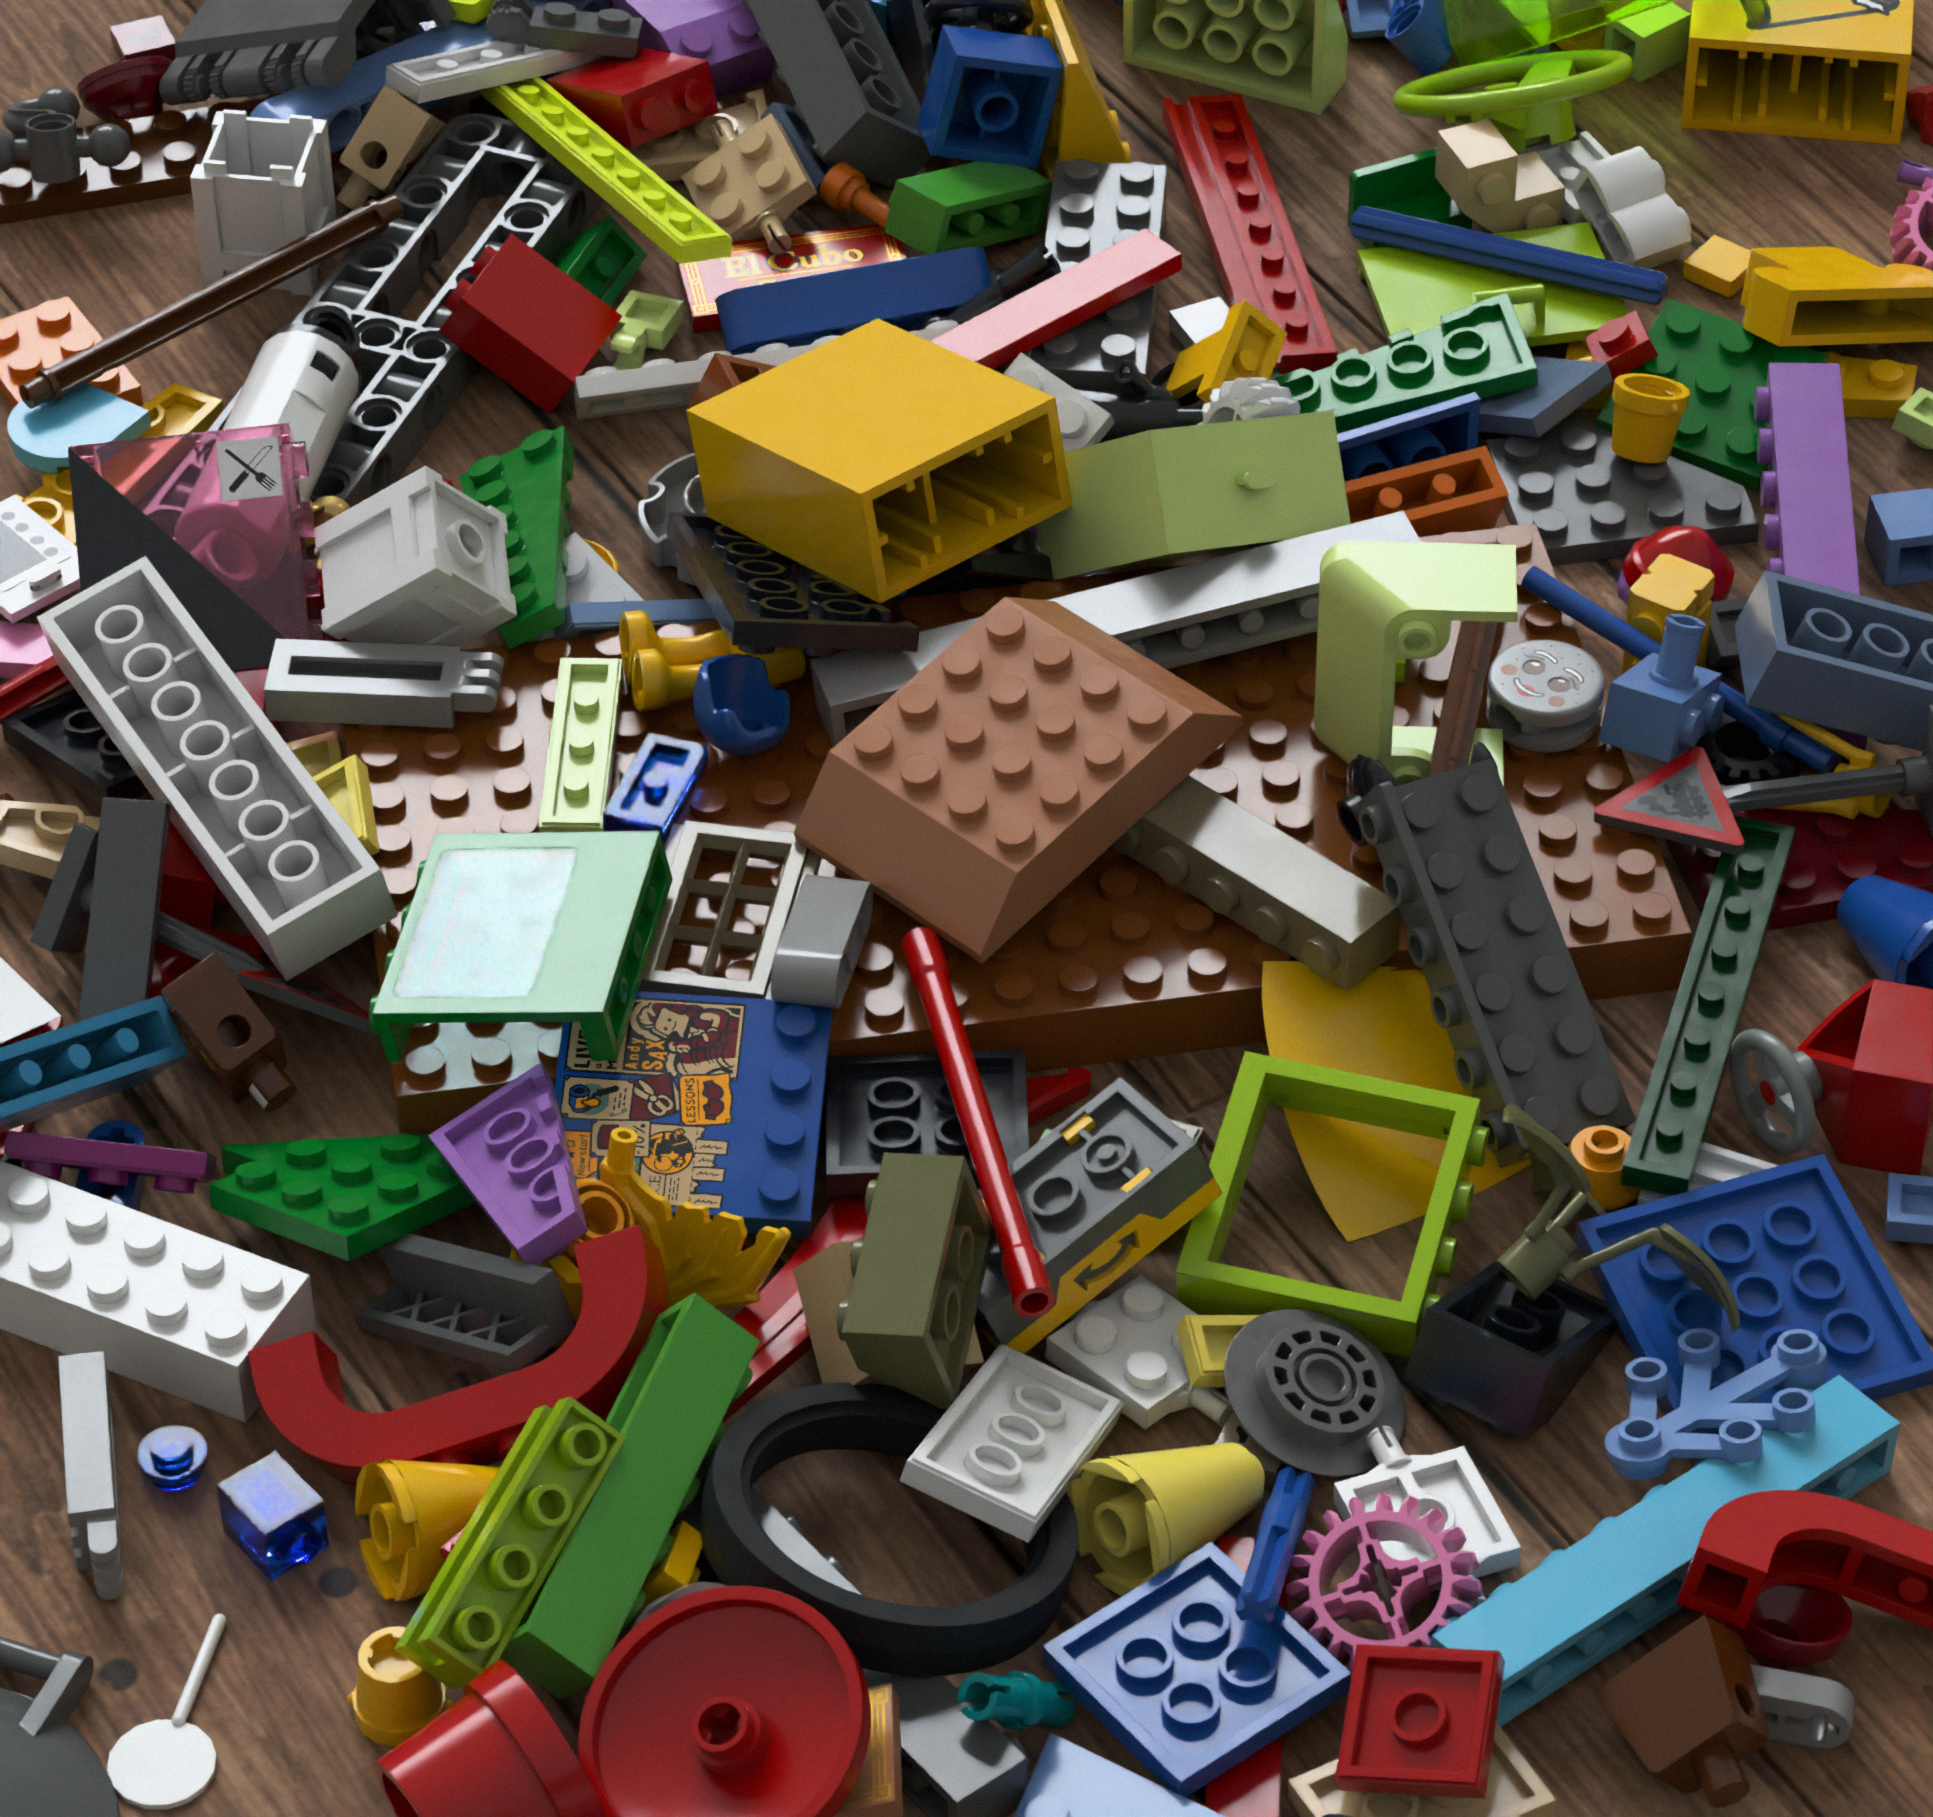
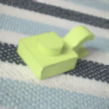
[610,290,684,371]

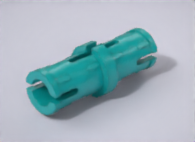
[957,1670,1077,1730]

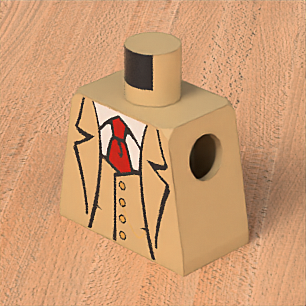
[336,85,446,211]

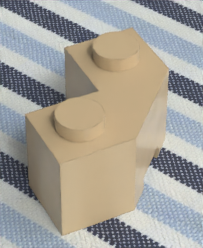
[1435,118,1565,233]

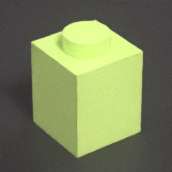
[1604,0,1691,83]

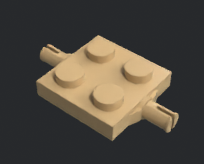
[681,113,817,254]

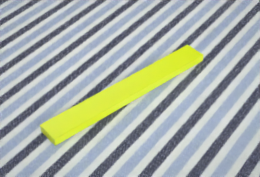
[479,77,732,264]

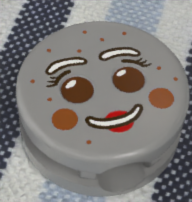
[1486,640,1605,753]

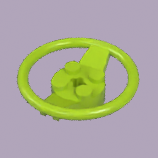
[1392,49,1634,152]

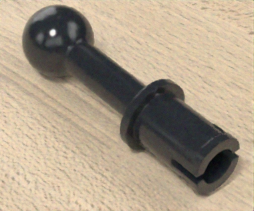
[915,244,1061,331]

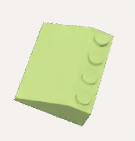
[1123,0,1348,115]

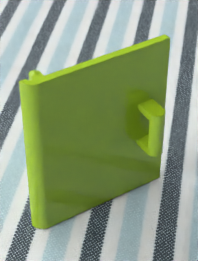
[1355,222,1629,347]

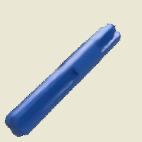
[1235,1466,1315,1627]

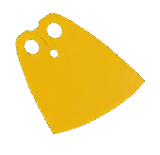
[1262,961,1532,1243]

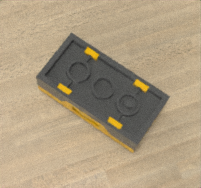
[975,1077,1223,1354]

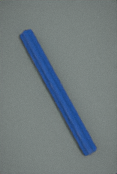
[1351,206,1668,306]

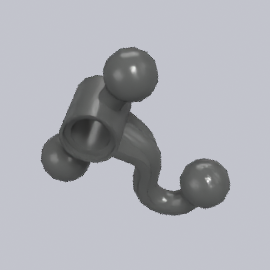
[0,86,131,183]

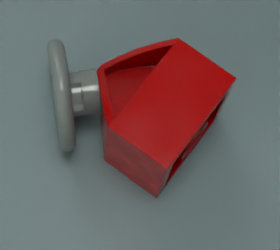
[1729,979,1933,1176]

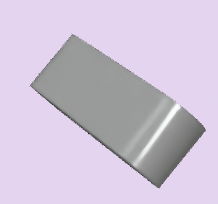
[771,874,874,1009]

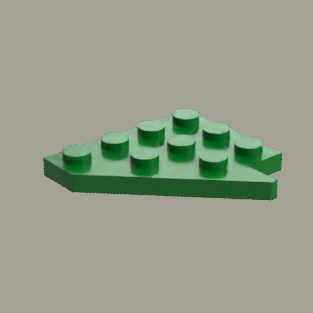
[209,1133,476,1261]

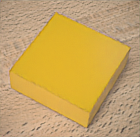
[1682,235,1751,298]

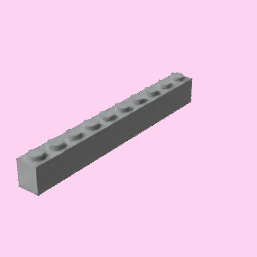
[810,510,1421,747]

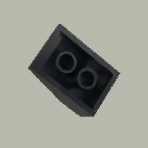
[1402,1262,1619,1440]

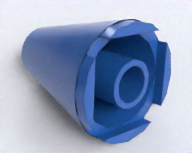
[1837,875,1933,989]

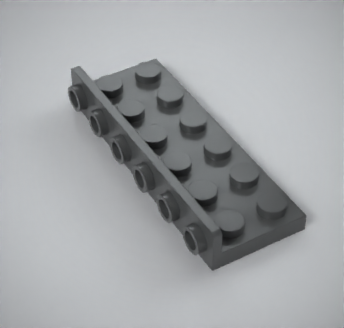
[1358,758,1636,1168]

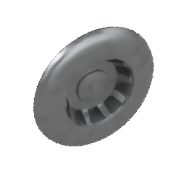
[1224,1309,1406,1477]

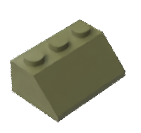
[837,1153,994,1409]

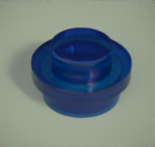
[137,1425,208,1491]

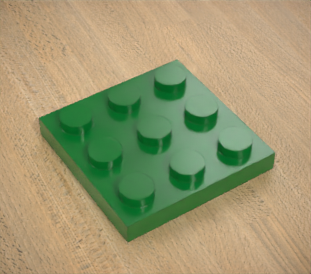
[1596,298,1828,492]

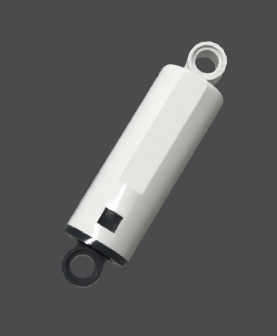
[175,307,362,594]

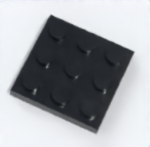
[826,1049,1029,1198]

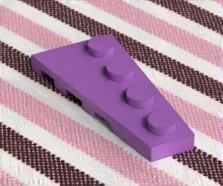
[428,1062,588,1265]

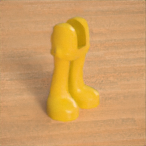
[619,610,806,711]

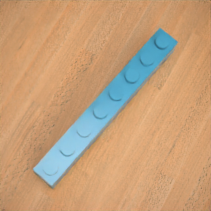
[1430,1375,1900,1727]

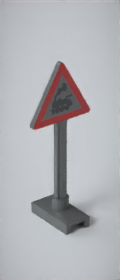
[1593,705,1933,855]
[30,823,380,1037]

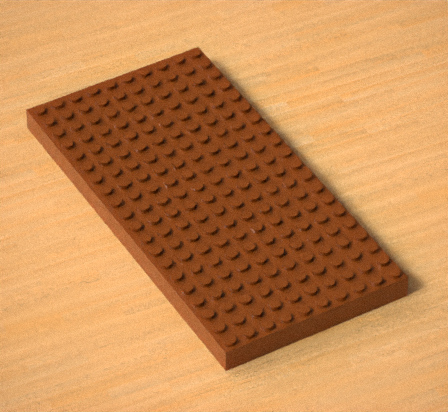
[341,523,1691,1134]

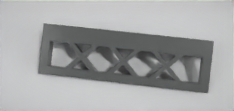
[354,1233,576,1372]

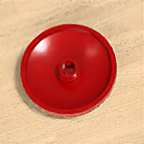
[578,1586,871,1817]

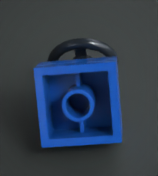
[917,0,1063,168]

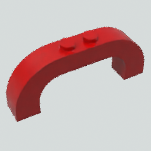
[248,1224,668,1486]
[1676,1490,1933,1630]

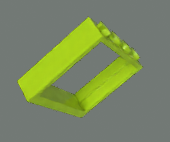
[1175,1051,1490,1357]

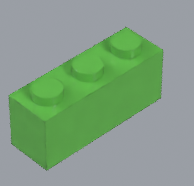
[884,161,1053,255]

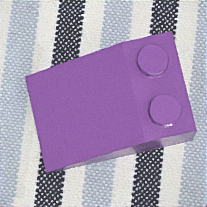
[611,0,776,98]

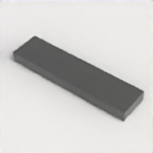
[78,797,171,1022]

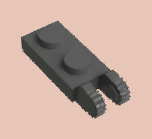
[486,0,643,58]

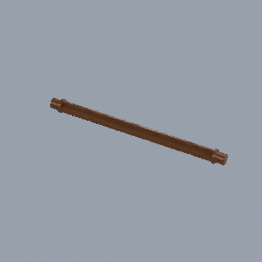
[19,194,404,409]
[1426,542,1503,777]

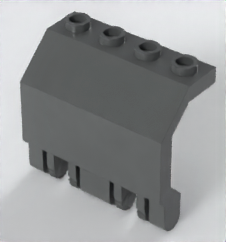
[159,0,456,106]

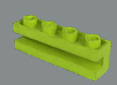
[394,1396,626,1689]

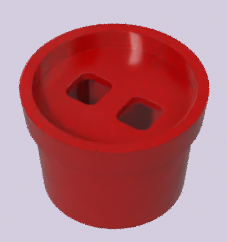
[374,1659,607,1817]

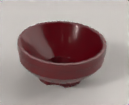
[76,56,172,120]
[1723,1584,1852,1671]

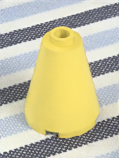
[1067,1442,1265,1596]

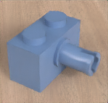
[1599,614,1725,763]

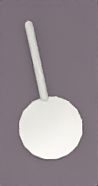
[107,1613,227,1810]

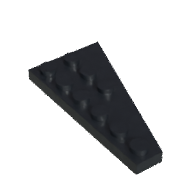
[666,512,920,657]

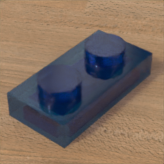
[603,732,709,846]

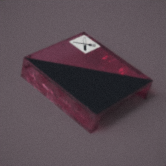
[68,423,326,673]

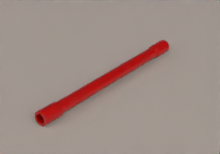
[901,927,1055,1318]

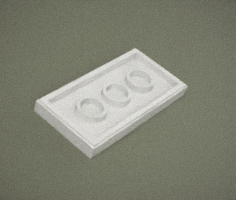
[899,1344,1124,1543]

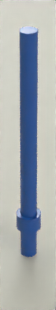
[1521,566,1838,774]

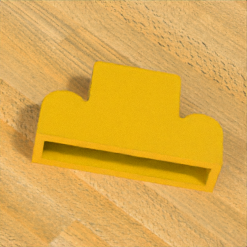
[1740,246,1933,347]

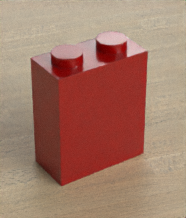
[545,47,719,149]
[438,233,622,414]

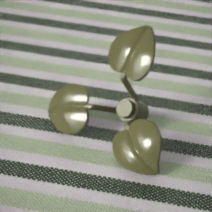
[1495,1103,1740,1333]

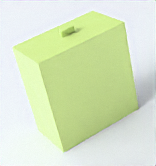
[1036,410,1351,580]

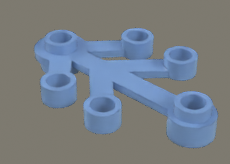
[1605,1328,1828,1480]

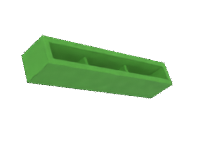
[500,1292,760,1700]

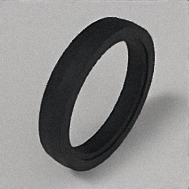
[700,1383,1078,1676]

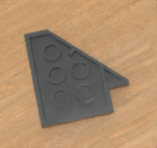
[1486,415,1760,566]

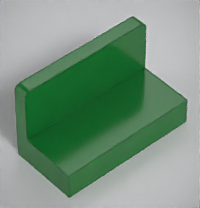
[1347,147,1472,249]
[553,214,647,306]

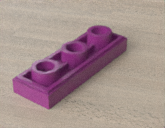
[4,1130,217,1194]

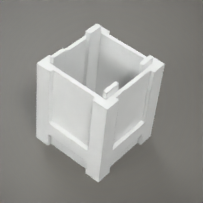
[190,109,337,296]
[314,465,517,646]

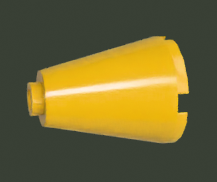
[355,1459,501,1602]

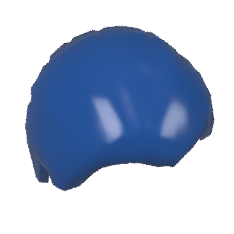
[693,654,790,756]

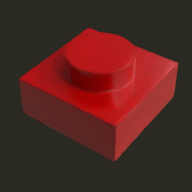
[1585,310,1659,380]

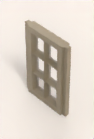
[638,820,822,1000]

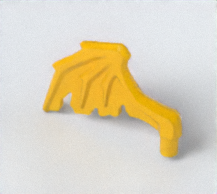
[600,1127,791,1310]

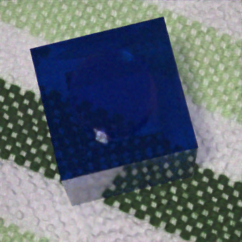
[217,1451,330,1581]

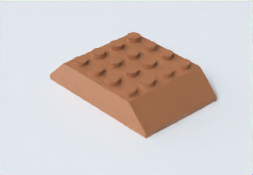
[794,597,1243,963]

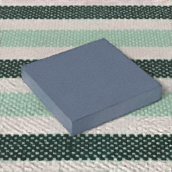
[1478,356,1613,438]

